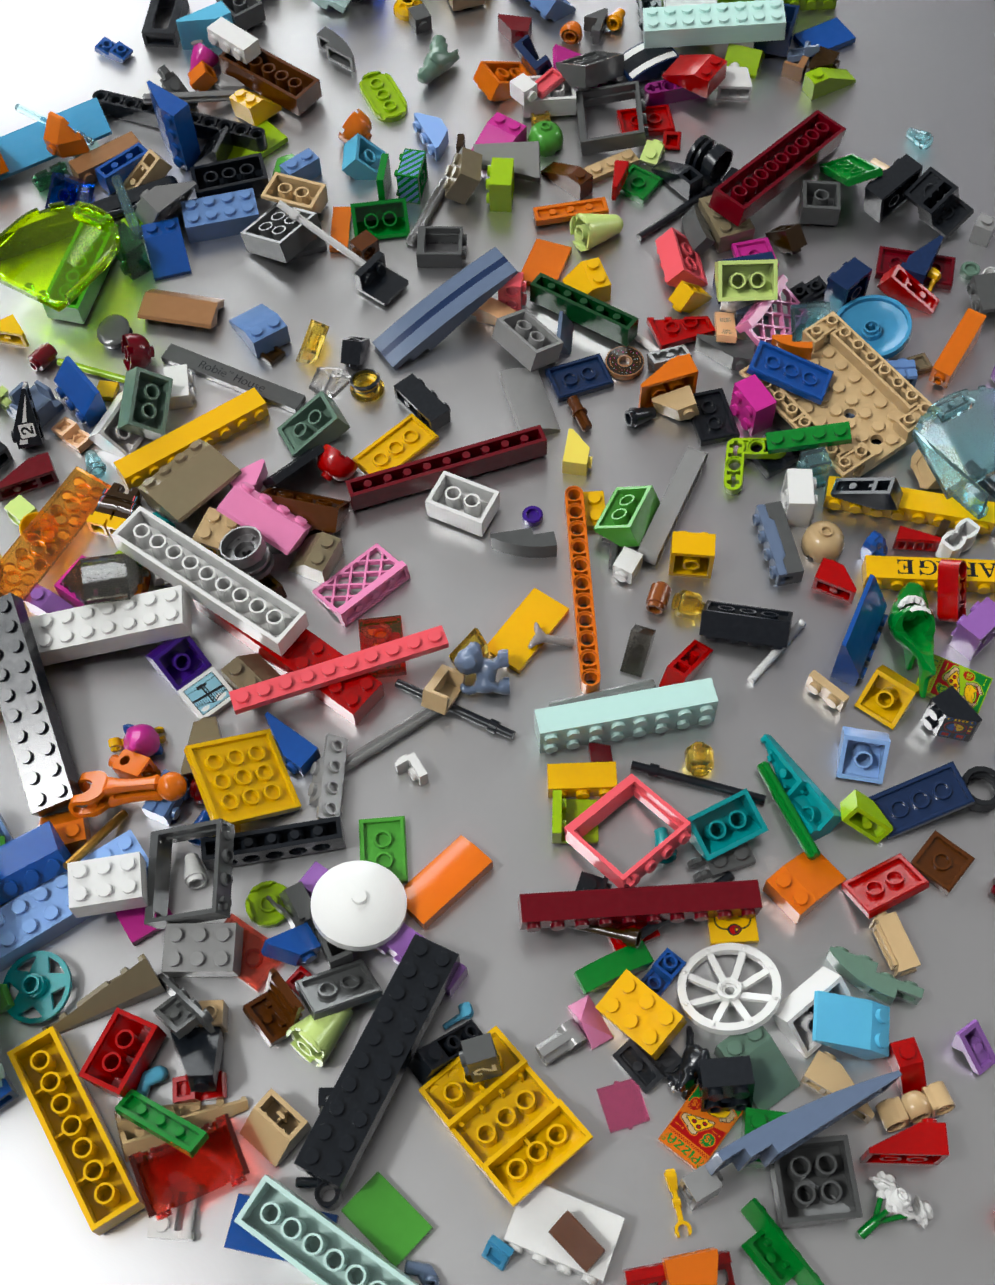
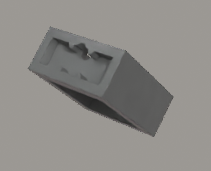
[416,226,467,268]

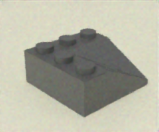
[240,203,322,263]
[769,1135,863,1228]

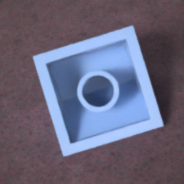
[836,726,891,784]

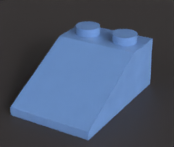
[229,304,291,359]

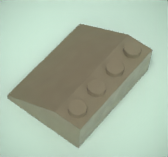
[138,439,242,524]

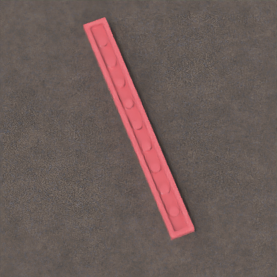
[229,625,449,715]

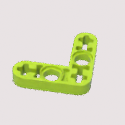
[724,438,786,495]

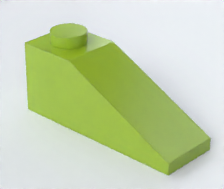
[802,67,856,101]

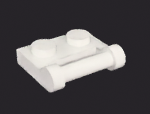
[147,1183,202,1241]

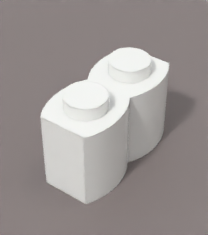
[935,518,980,559]

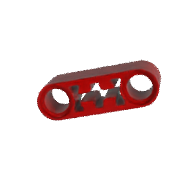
[937,559,967,623]

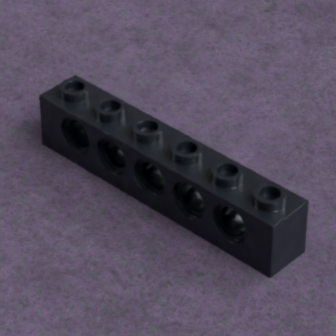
[200,816,346,871]

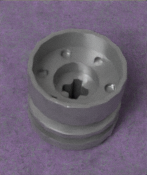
[219,526,274,581]

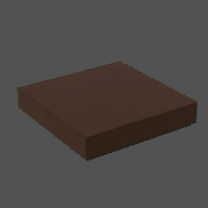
[910,830,975,895]

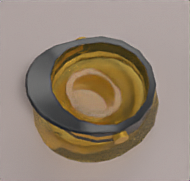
[350,369,384,402]

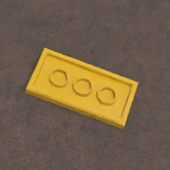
[352,413,439,475]
[484,588,569,674]

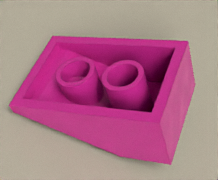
[471,112,527,151]

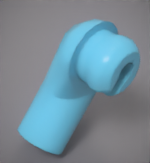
[136,1065,169,1097]

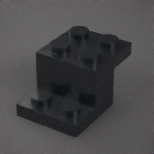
[903,166,974,239]

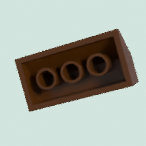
[260,486,350,535]

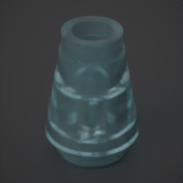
[905,127,934,150]
[84,450,106,479]

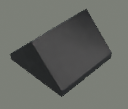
[194,126,233,166]

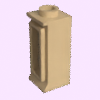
[869,911,921,979]

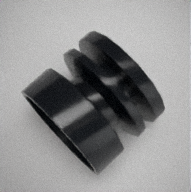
[685,135,733,184]

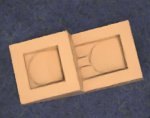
[51,416,94,454]

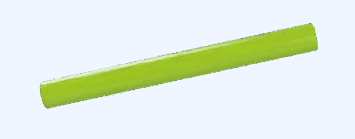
[57,358,125,383]

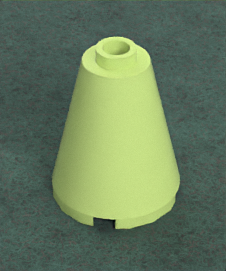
[570,213,623,252]
[286,1007,353,1067]

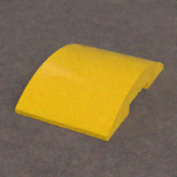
[418,1026,593,1208]

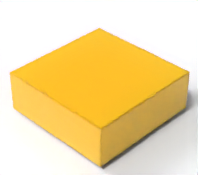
[97,380,120,402]

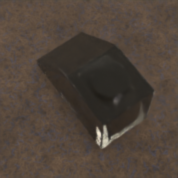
[620,624,656,677]

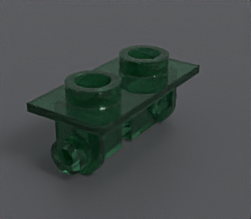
[31,161,72,192]

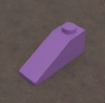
[23,583,75,615]

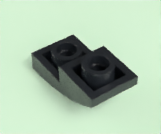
[790,276,827,305]

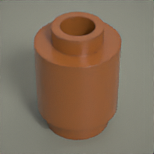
[646,581,672,615]

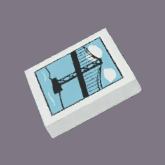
[177,666,233,720]

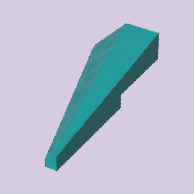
[761,734,842,846]

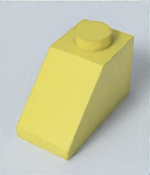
[562,428,593,476]

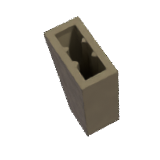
[181,716,222,783]

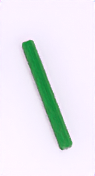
[757,761,820,860]

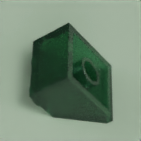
[114,222,152,280]

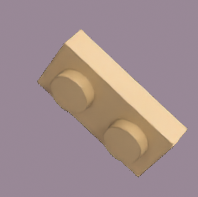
[806,670,850,712]

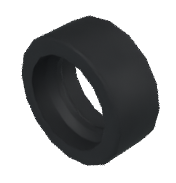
[962,766,995,812]

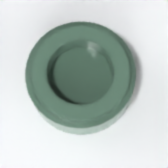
[960,261,980,280]

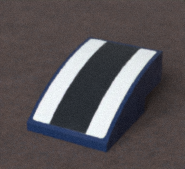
[623,42,679,82]

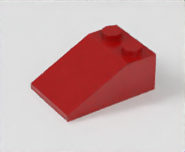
[662,54,727,99]
[860,1118,949,1165]

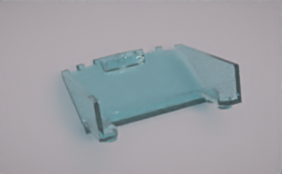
[912,385,995,520]

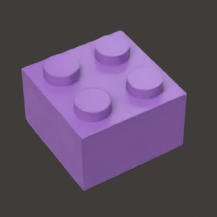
[949,597,995,661]

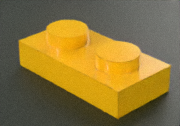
[583,491,605,531]

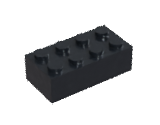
[190,153,269,198]

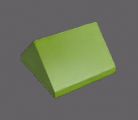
[725,43,765,79]

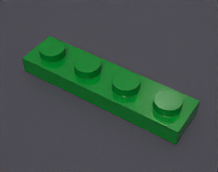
[766,421,852,454]
[115,1088,209,1158]

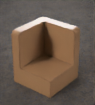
[781,56,809,82]

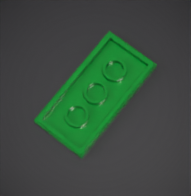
[819,154,883,187]

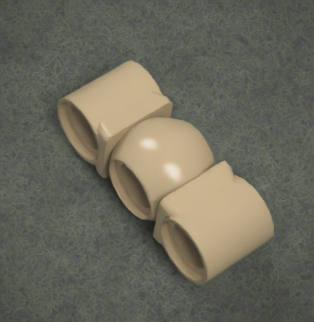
[875,1081,955,1133]

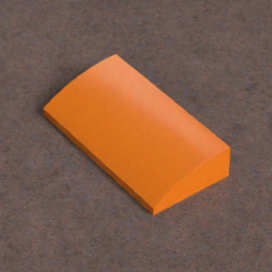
[404,835,493,930]

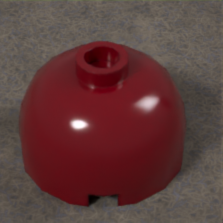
[121,333,155,371]

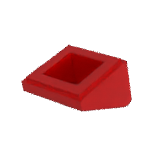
[663,131,682,151]

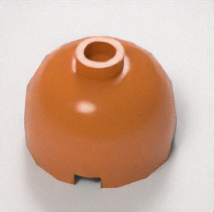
[338,109,372,143]

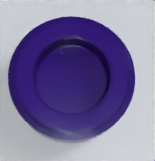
[522,506,543,527]

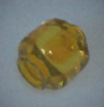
[671,590,705,620]
[684,742,714,777]

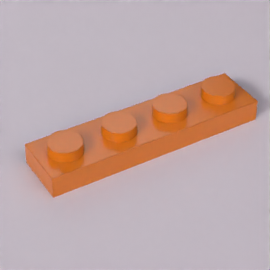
[533,197,609,226]

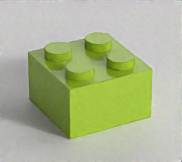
[486,157,514,212]

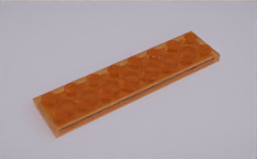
[0,466,111,602]

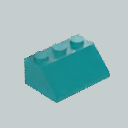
[686,788,768,861]

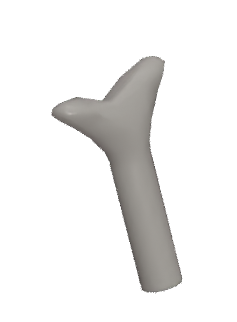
[528,622,574,649]

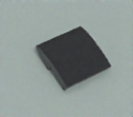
[751,427,803,479]
[612,1039,682,1094]

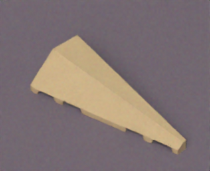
[114,1096,249,1162]

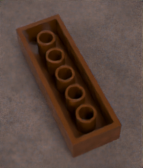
[218,48,322,116]

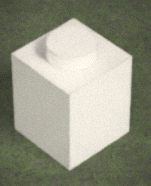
[510,73,537,106]
[612,546,643,584]

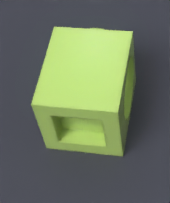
[4,495,38,526]

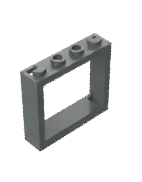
[576,81,649,156]
[144,818,235,929]

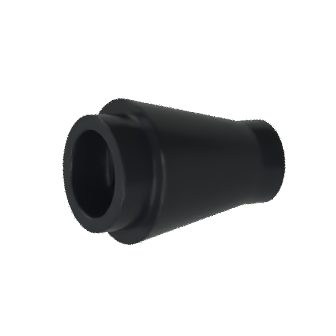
[625,407,656,427]

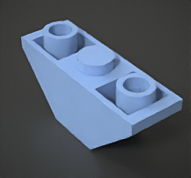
[413,113,449,162]

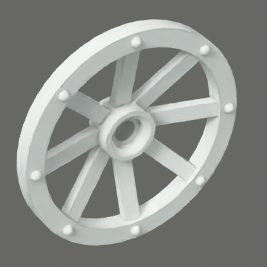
[677,943,782,1035]

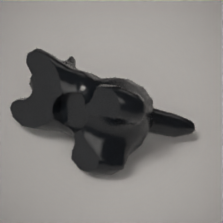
[664,1026,711,1101]

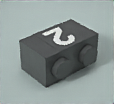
[458,1033,503,1083]

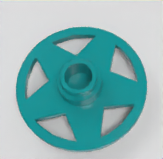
[3,951,72,1024]

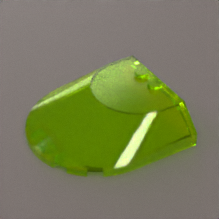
[0,201,120,312]

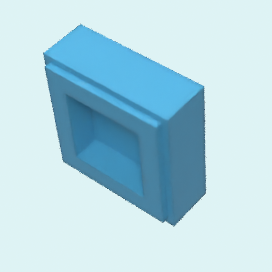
[481,1235,515,1271]

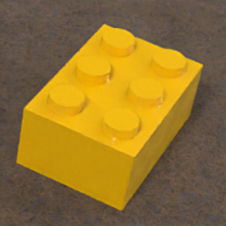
[595,969,687,1061]

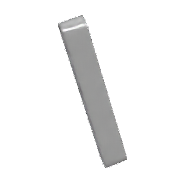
[637,446,708,565]

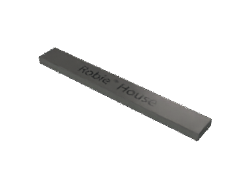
[161,343,306,413]

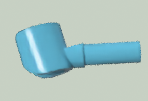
[442,1002,474,1030]

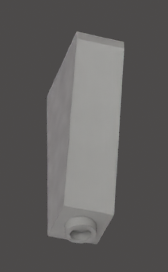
[473,141,541,183]

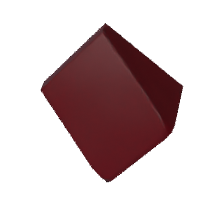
[588,743,613,762]

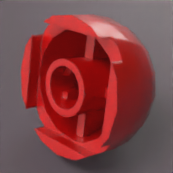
[317,444,358,482]

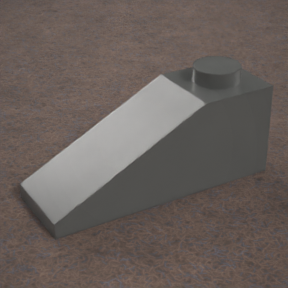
[695,334,755,371]

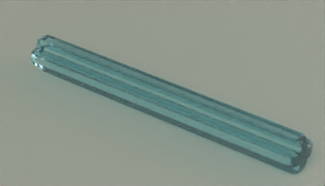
[111,174,144,241]

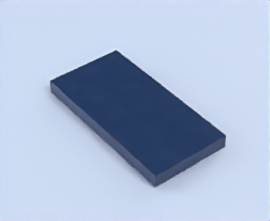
[868,761,975,840]

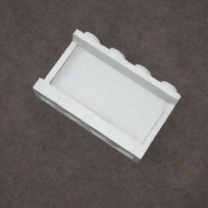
[504,1184,625,1285]

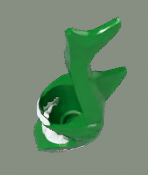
[888,582,936,698]

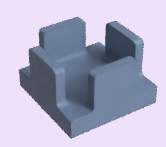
[6,380,64,428]

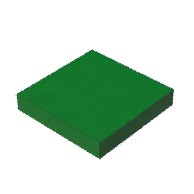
[376,153,392,201]
[619,164,663,205]

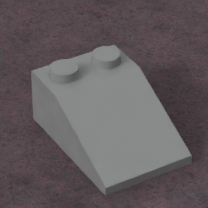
[134,181,197,224]

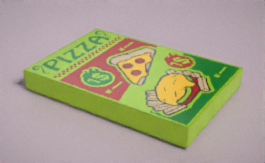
[916,654,993,714]

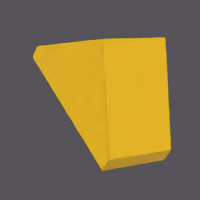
[0,314,29,347]

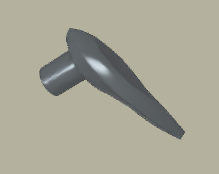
[602,537,619,570]

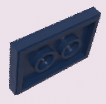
[545,353,614,403]

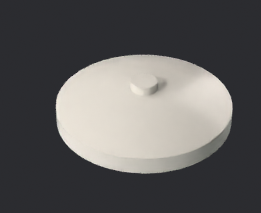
[311,861,407,951]

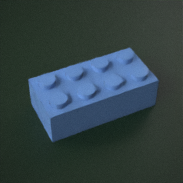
[181,188,259,244]

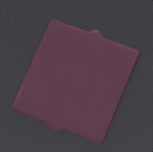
[596,1079,650,1133]

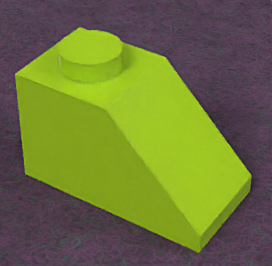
[840,789,893,844]

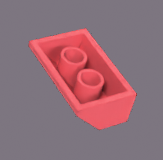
[655,227,708,288]

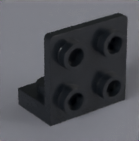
[354,250,409,306]

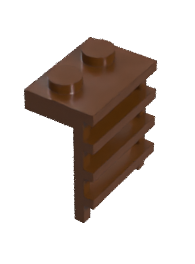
[243,968,305,1048]

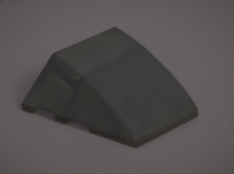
[62,553,149,605]

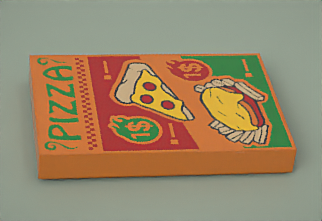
[657,1084,744,1170]

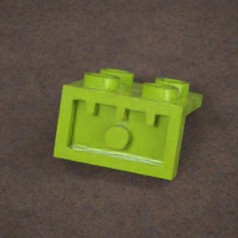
[552,790,599,844]

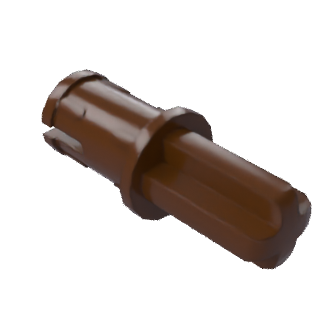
[567,395,592,432]

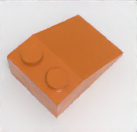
[473,61,532,102]
[638,354,698,408]
[763,852,847,925]

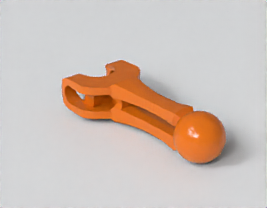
[68,771,187,818]

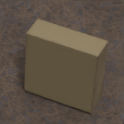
[906,353,933,375]

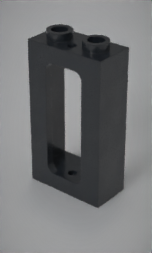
[141,0,189,48]

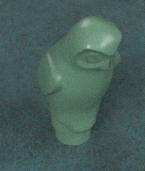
[417,35,460,84]

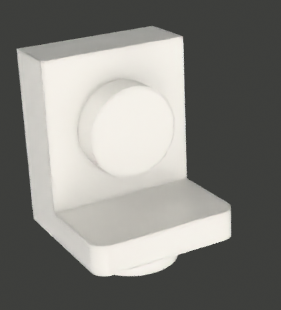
[394,752,429,787]

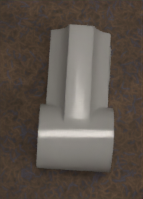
[535,1019,588,1065]

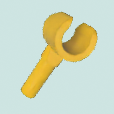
[927,267,941,292]

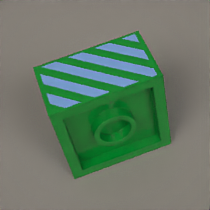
[394,148,428,204]

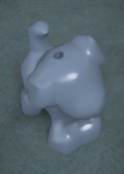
[454,641,510,695]

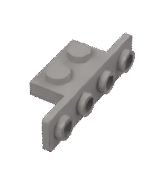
[308,734,348,819]

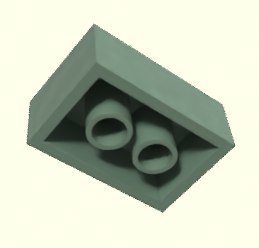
[117,367,173,440]

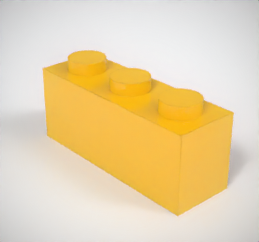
[547,761,617,799]

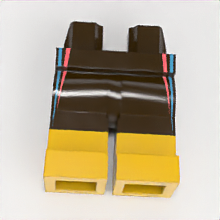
[86,482,143,537]

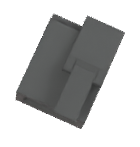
[265,881,312,928]

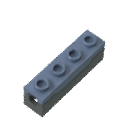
[752,501,804,586]

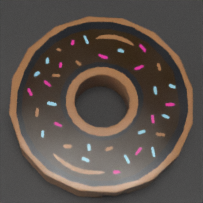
[605,346,644,381]

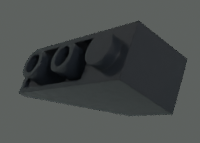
[651,160,704,200]
[408,1019,483,1086]

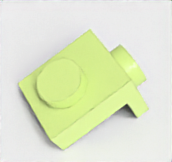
[639,139,666,167]

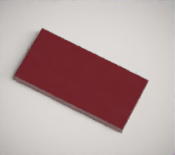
[875,246,956,290]

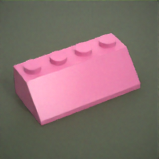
[216,482,312,555]

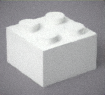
[781,468,818,527]

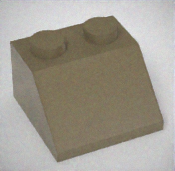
[288,532,344,584]
[221,653,281,690]

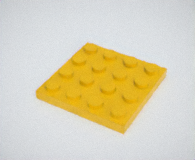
[184,729,301,825]

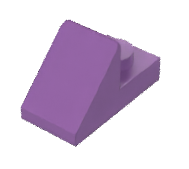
[952,1019,995,1075]

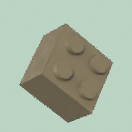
[444,147,482,205]

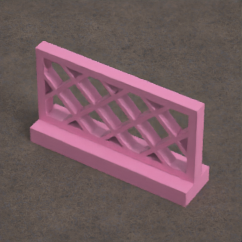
[735,274,808,346]
[312,543,410,627]

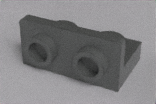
[647,344,692,372]

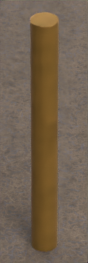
[63,810,128,870]

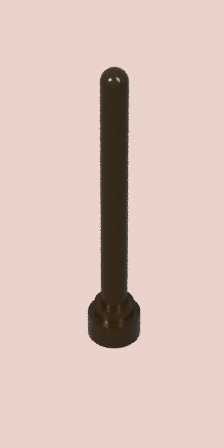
[567,925,642,948]

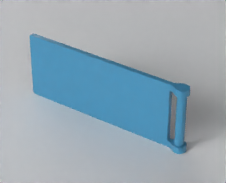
[0,97,112,181]

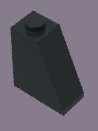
[170,1026,224,1093]

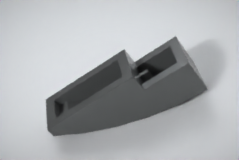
[317,27,356,72]
[682,204,715,255]
[490,528,557,558]

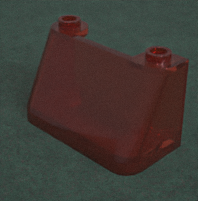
[128,1113,250,1221]

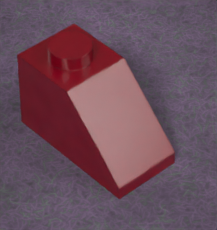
[498,14,532,44]

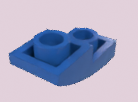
[95,36,133,63]
[641,948,686,997]

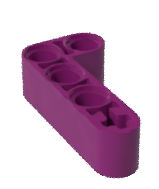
[643,80,703,107]

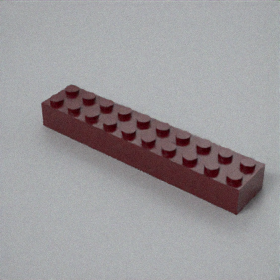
[708,110,846,227]

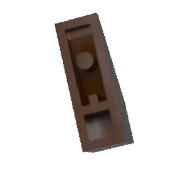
[541,162,593,201]

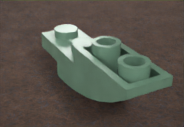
[826,946,924,1005]

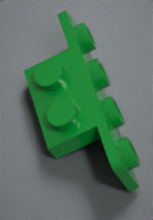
[741,1198,824,1285]

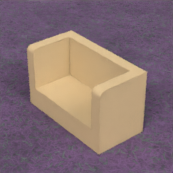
[421,664,466,715]

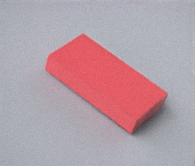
[535,68,565,99]

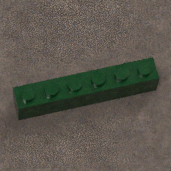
[530,273,639,347]

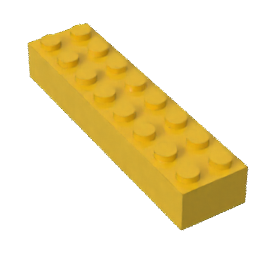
[7,1026,146,1236]

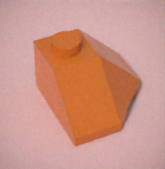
[43,111,90,158]

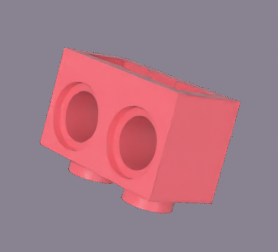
[498,272,527,311]

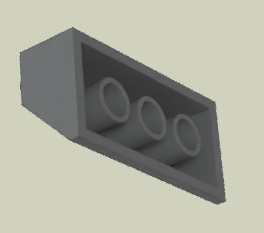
[556,51,624,91]

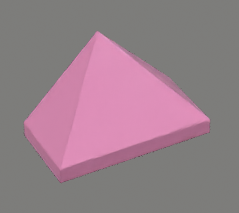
[568,995,614,1050]

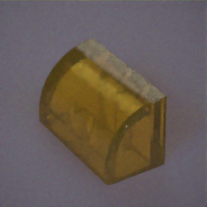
[296,319,329,364]

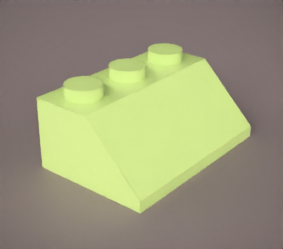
[715,259,778,302]

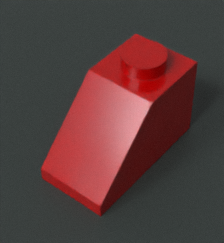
[811,557,857,604]
[887,1037,927,1096]

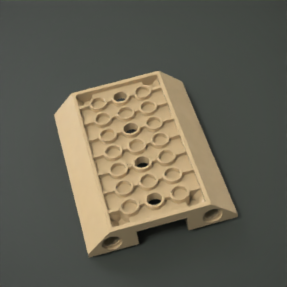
[739,311,940,478]

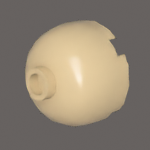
[801,520,844,563]

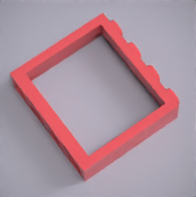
[564,773,691,888]

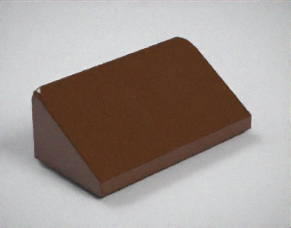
[548,1210,605,1273]

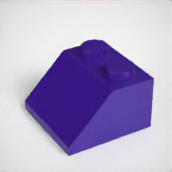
[145,636,212,692]

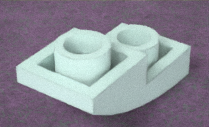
[312,0,351,13]

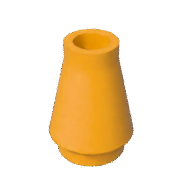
[606,8,625,31]

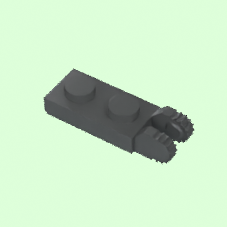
[687,842,756,882]

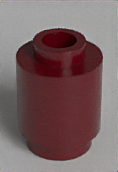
[28,343,58,371]

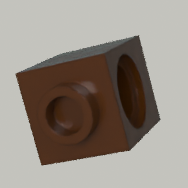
[349,230,380,262]

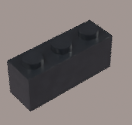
[394,374,451,432]

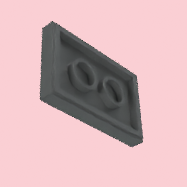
[295,959,383,1020]

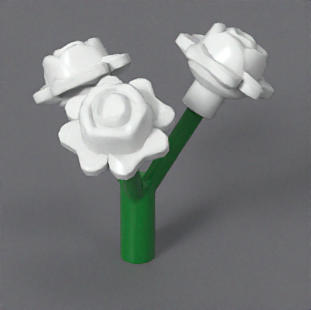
[857,1171,933,1239]

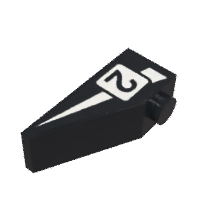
[11,382,44,449]

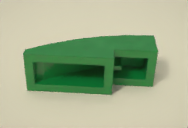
[574,940,654,995]

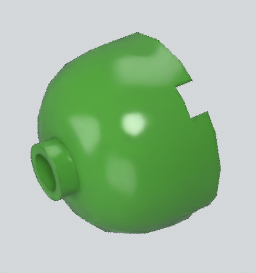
[528,120,563,157]

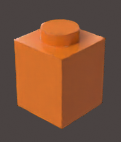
[188,60,218,91]

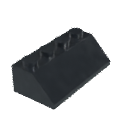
[699,600,793,650]

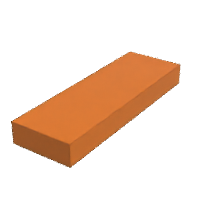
[329,207,352,253]

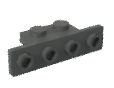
[153,973,215,1040]

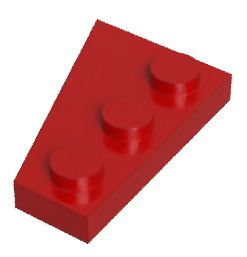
[646,316,715,350]

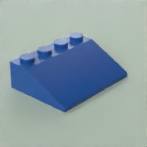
[147,80,201,172]
[830,574,888,686]

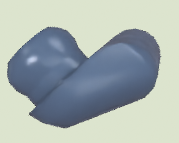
[404,1260,439,1285]

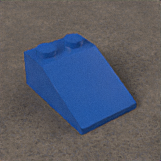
[141,217,192,281]

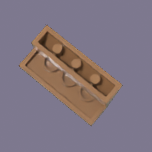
[137,289,224,329]

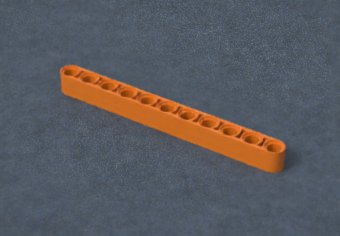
[564,486,601,694]

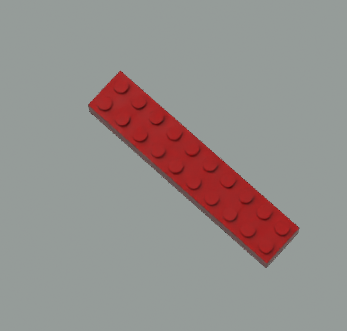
[192,598,385,726]

